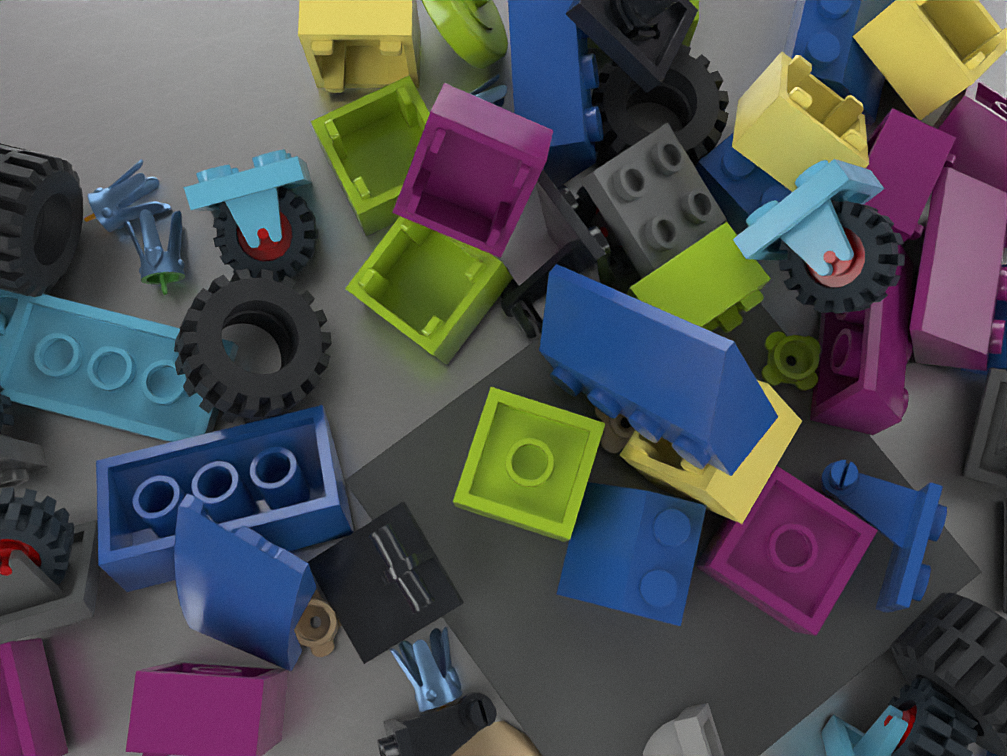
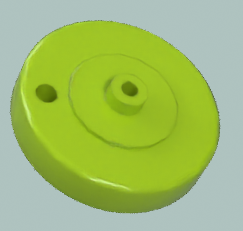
[421,0,508,69]

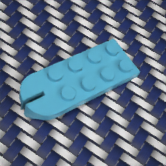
[0,289,239,443]

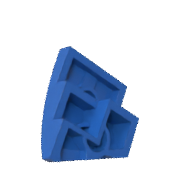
[174,493,317,672]

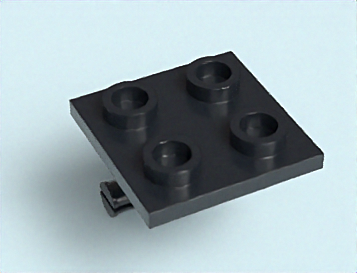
[500,170,616,338]
[307,502,464,664]
[377,692,497,756]

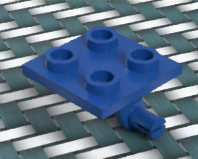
[821,460,947,613]

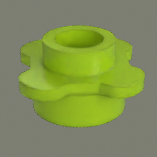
[761,331,821,391]

